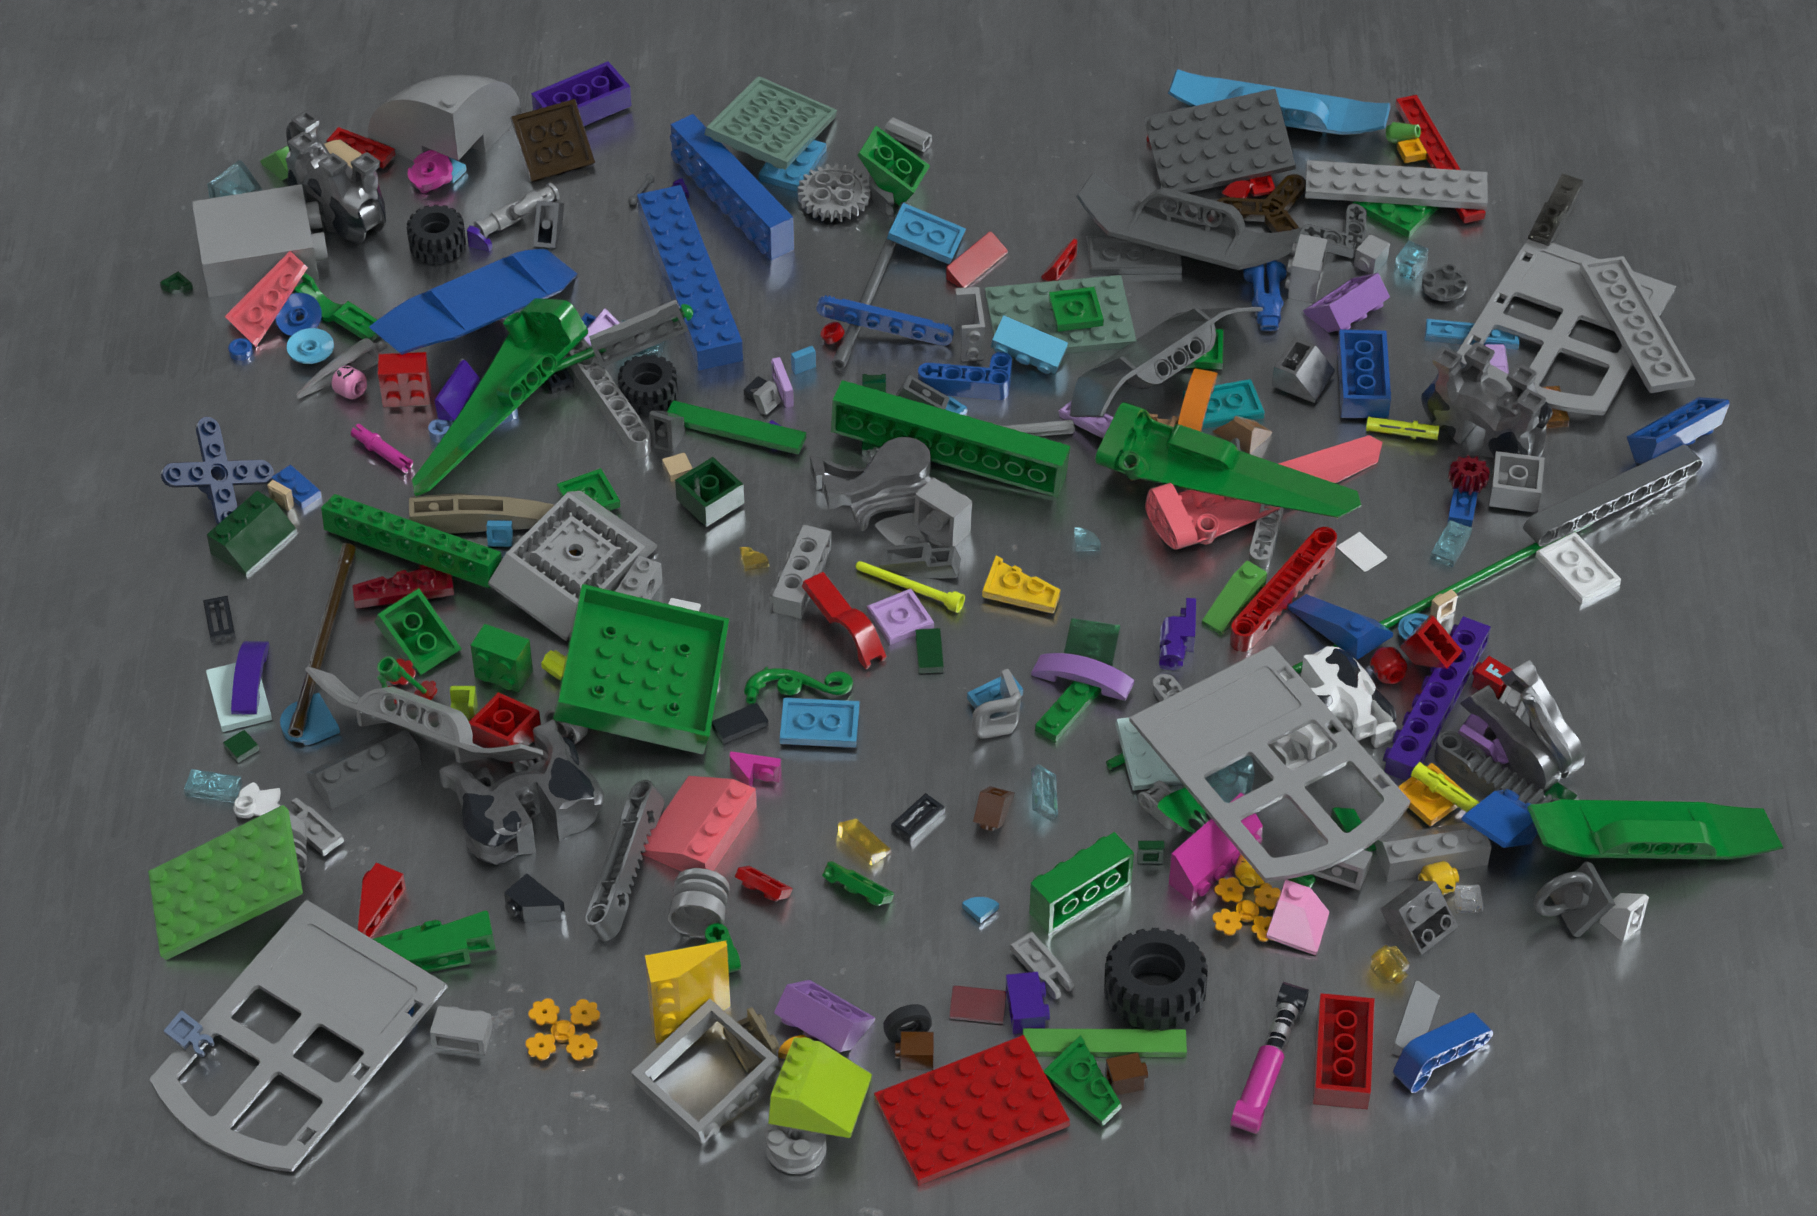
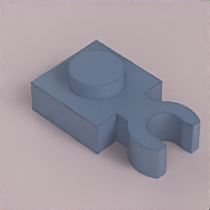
[163,1010,215,1057]

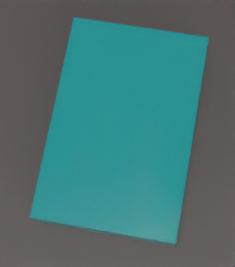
[1183,379,1265,429]

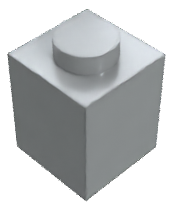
[1354,234,1390,274]

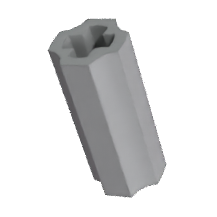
[885,117,932,152]

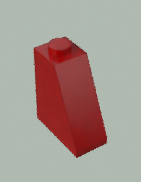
[1400,615,1462,669]

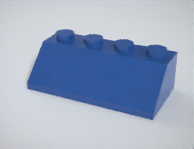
[1627,397,1730,464]

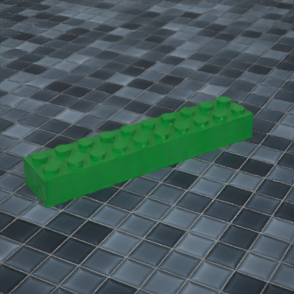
[831,380,1070,498]

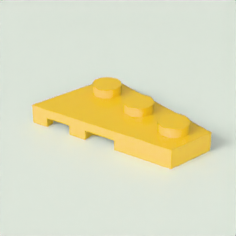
[982,555,1061,614]

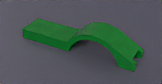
[292,273,379,342]

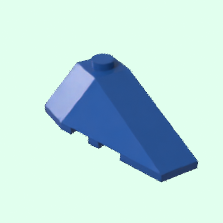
[1288,594,1393,660]

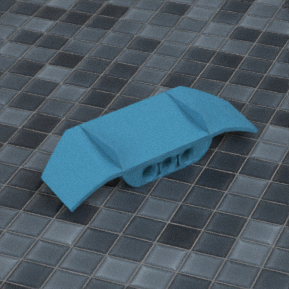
[1167,69,1391,136]

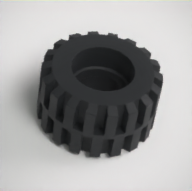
[406,204,466,264]
[618,354,678,416]

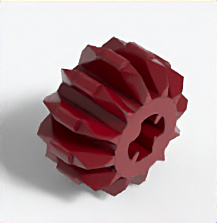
[1448,454,1490,495]

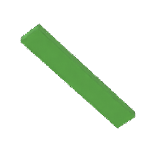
[1023,1028,1187,1058]

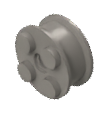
[765,1124,826,1174]

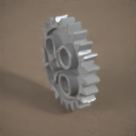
[798,164,871,222]

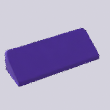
[434,360,481,421]

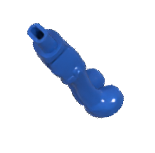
[1243,260,1287,331]

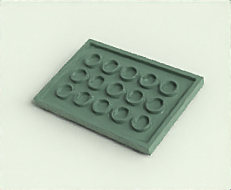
[704,76,837,170]
[985,275,1137,359]

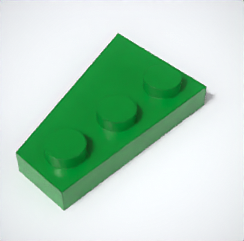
[1043,1035,1122,1126]

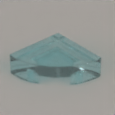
[1074,528,1101,552]

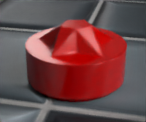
[820,322,845,344]

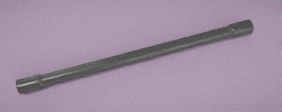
[832,202,911,369]

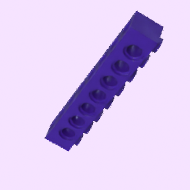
[1382,616,1491,781]

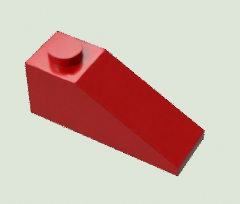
[358,862,406,938]

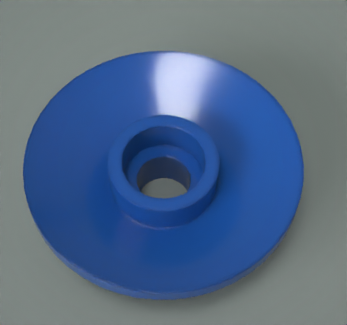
[275,293,322,337]

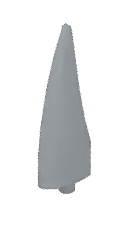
[296,338,387,399]

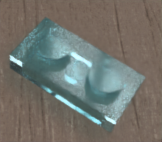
[1430,520,1472,568]
[1031,764,1058,821]
[184,769,242,803]

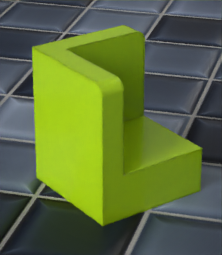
[450,686,478,721]

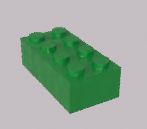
[1029,832,1134,934]

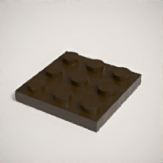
[510,99,595,182]

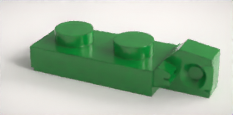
[822,861,895,906]

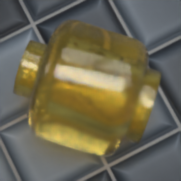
[1370,945,1410,986]

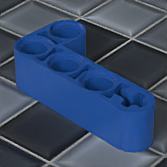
[918,352,1012,400]
[1393,1012,1493,1093]

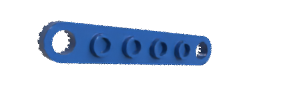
[816,295,954,346]

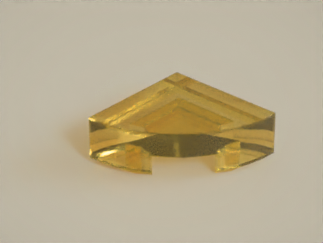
[740,547,769,571]

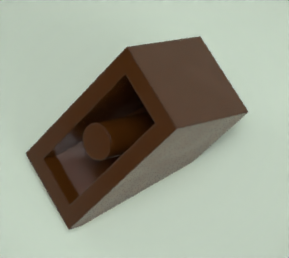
[973,786,1015,831]

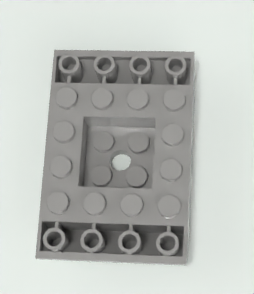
[488,491,657,641]

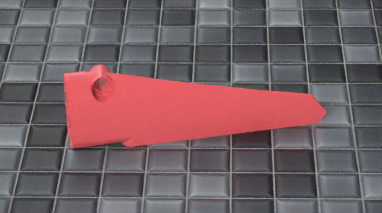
[1145,435,1383,550]

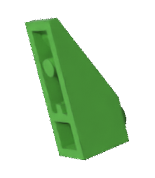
[1202,560,1267,635]

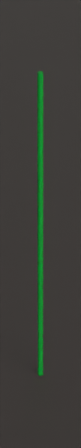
[1106,522,1594,770]

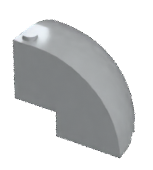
[368,75,522,161]

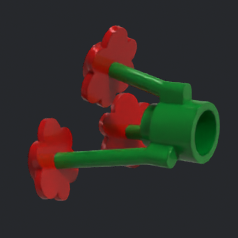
[377,656,437,704]

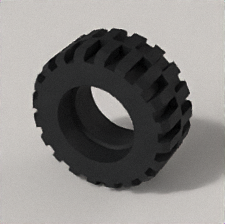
[1104,928,1208,1031]

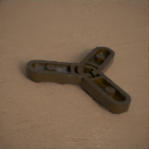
[1215,174,1306,233]

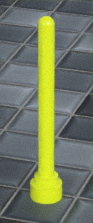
[855,561,965,613]

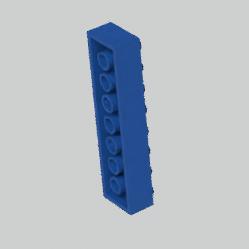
[670,114,794,261]

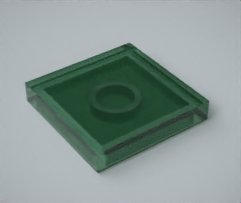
[1064,618,1120,667]

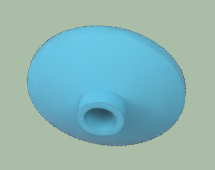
[287,328,334,364]

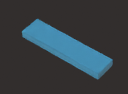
[1425,319,1519,350]

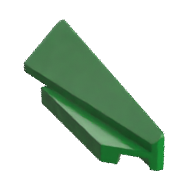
[383,910,496,973]

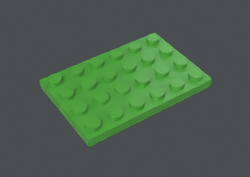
[148,805,303,960]

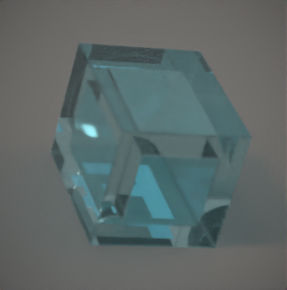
[1394,241,1429,282]

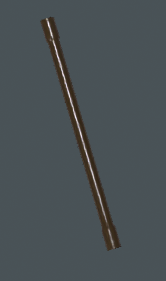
[288,543,356,738]

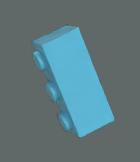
[991,315,1068,374]

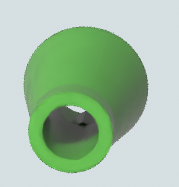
[1386,122,1421,144]

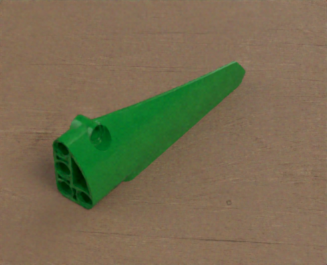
[412,298,588,496]
[1095,402,1362,518]

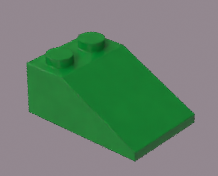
[857,126,930,206]
[374,588,462,676]

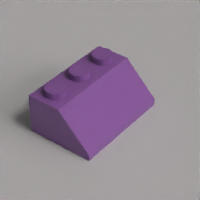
[1303,273,1390,333]
[774,980,875,1053]

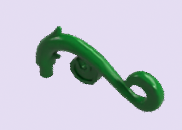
[744,667,853,704]

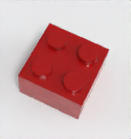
[378,352,431,407]
[469,692,541,763]

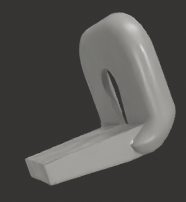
[972,669,1021,739]

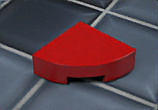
[1222,180,1253,198]

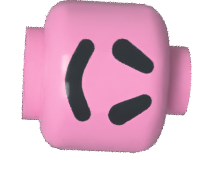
[332,366,367,400]

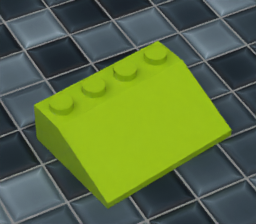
[768,1037,872,1138]

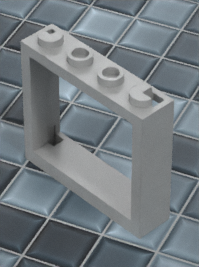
[631,999,781,1144]

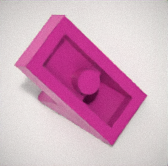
[729,751,781,787]

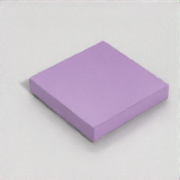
[867,589,934,645]

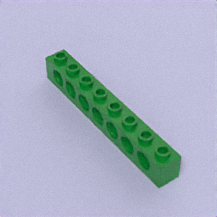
[321,494,502,589]

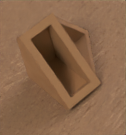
[1213,416,1272,454]

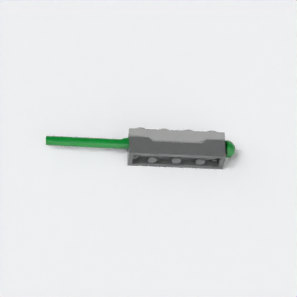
[553,299,694,374]

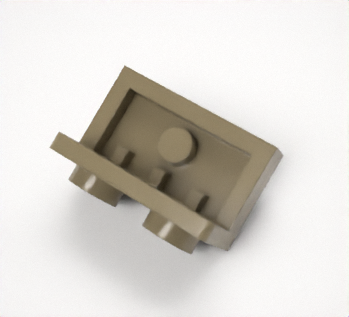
[723,1007,779,1074]

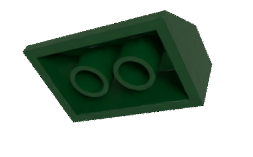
[207,491,297,576]

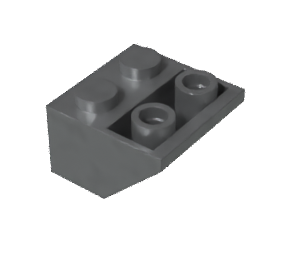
[1272,337,1335,403]
[1380,881,1459,955]

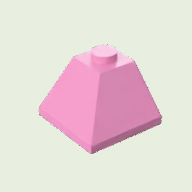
[1265,879,1329,956]

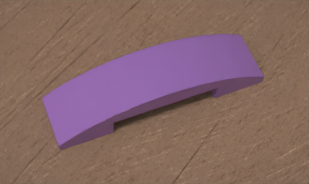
[1031,653,1134,701]

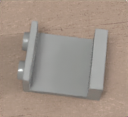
[955,287,985,361]

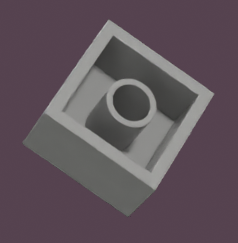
[1285,234,1327,303]
[1489,451,1545,512]
[914,477,972,547]

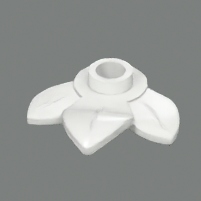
[233,782,281,818]

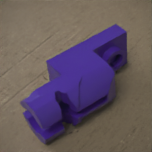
[1159,598,1196,671]

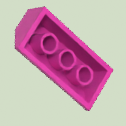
[1169,793,1263,902]

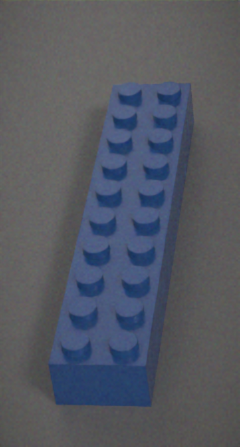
[637,185,743,371]

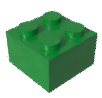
[470,624,533,692]

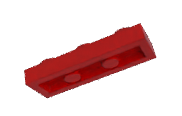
[326,127,396,169]

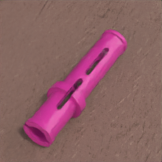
[351,424,413,473]

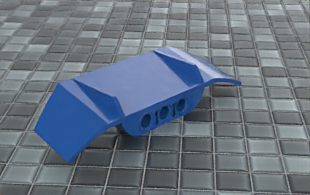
[369,249,577,355]

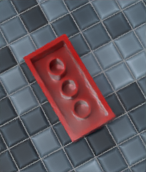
[1313,993,1375,1110]

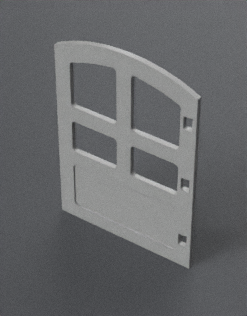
[1457,235,1676,415]
[1129,645,1410,882]
[150,900,448,1172]

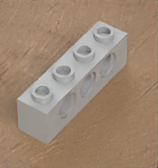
[769,525,831,619]
[608,555,662,635]

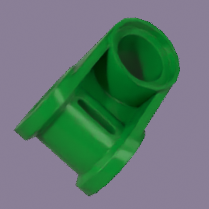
[705,923,741,973]

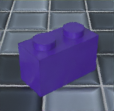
[1005,972,1050,1035]

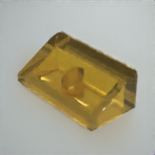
[837,819,891,866]

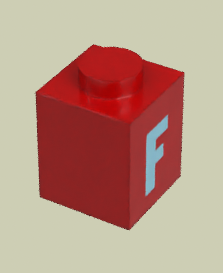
[1472,656,1513,700]

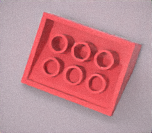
[641,776,757,871]

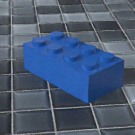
[1337,329,1391,419]

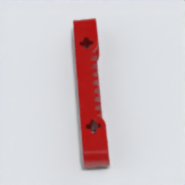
[1230,527,1337,652]

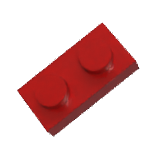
[735,866,793,901]

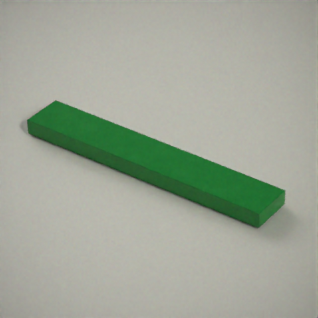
[667,400,807,454]

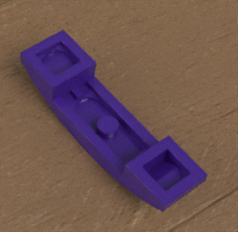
[231,641,269,714]

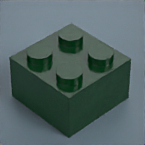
[675,457,744,527]

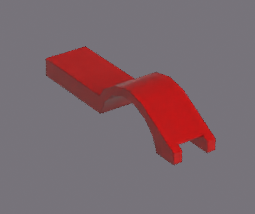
[802,572,887,669]

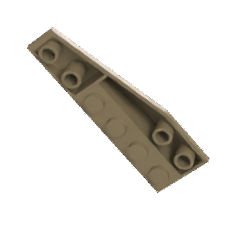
[409,493,554,534]

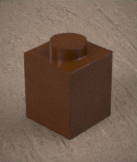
[895,1032,934,1070]
[1105,1053,1148,1096]

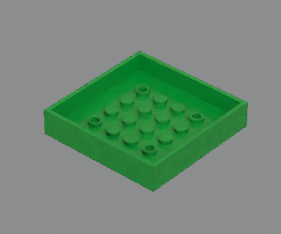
[553,584,729,754]

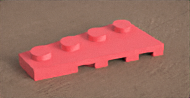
[225,251,308,347]

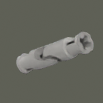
[473,182,560,239]

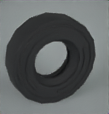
[883,1004,932,1043]

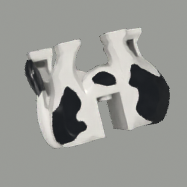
[1268,646,1397,770]

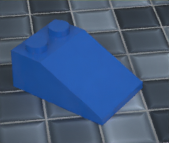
[1461,789,1538,848]

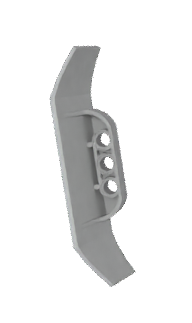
[305,666,544,763]

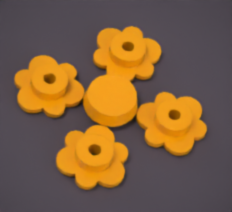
[1212,877,1281,942]
[525,998,600,1061]

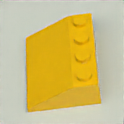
[645,941,731,1043]

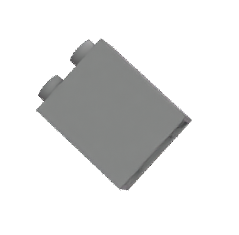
[192,184,328,297]

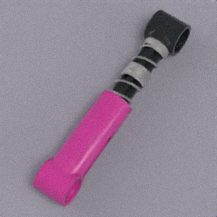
[1230,982,1310,1134]

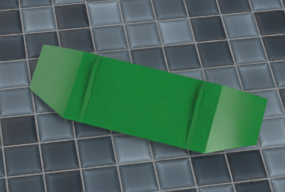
[1527,799,1784,859]

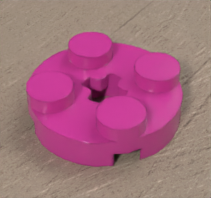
[407,150,453,193]

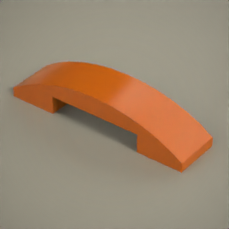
[1178,368,1218,432]

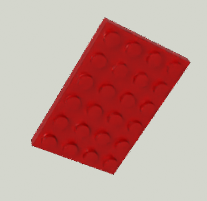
[874,1035,1070,1186]

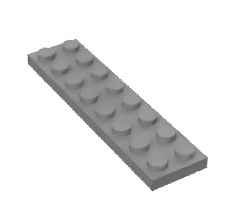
[1305,160,1488,210]
[1580,256,1695,393]

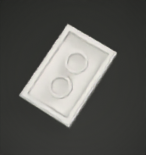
[1535,532,1621,605]

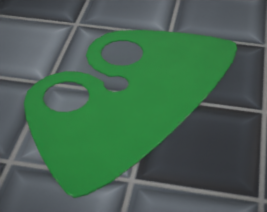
[1157,788,1209,834]

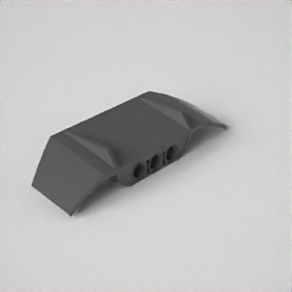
[1076,173,1304,270]
[1070,307,1263,417]

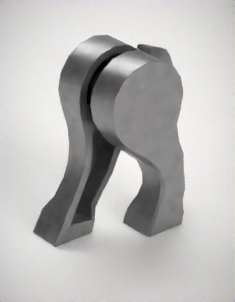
[810,437,931,531]
[1459,660,1585,791]

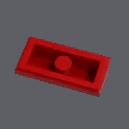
[1041,239,1078,282]

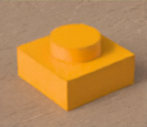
[1397,138,1427,163]

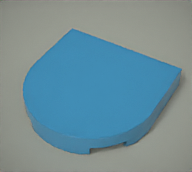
[280,693,340,745]

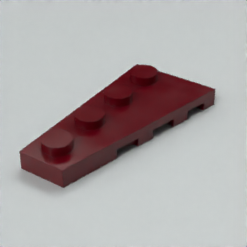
[352,565,454,608]

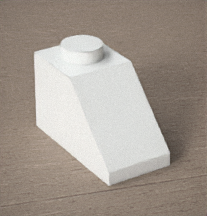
[1599,893,1649,942]

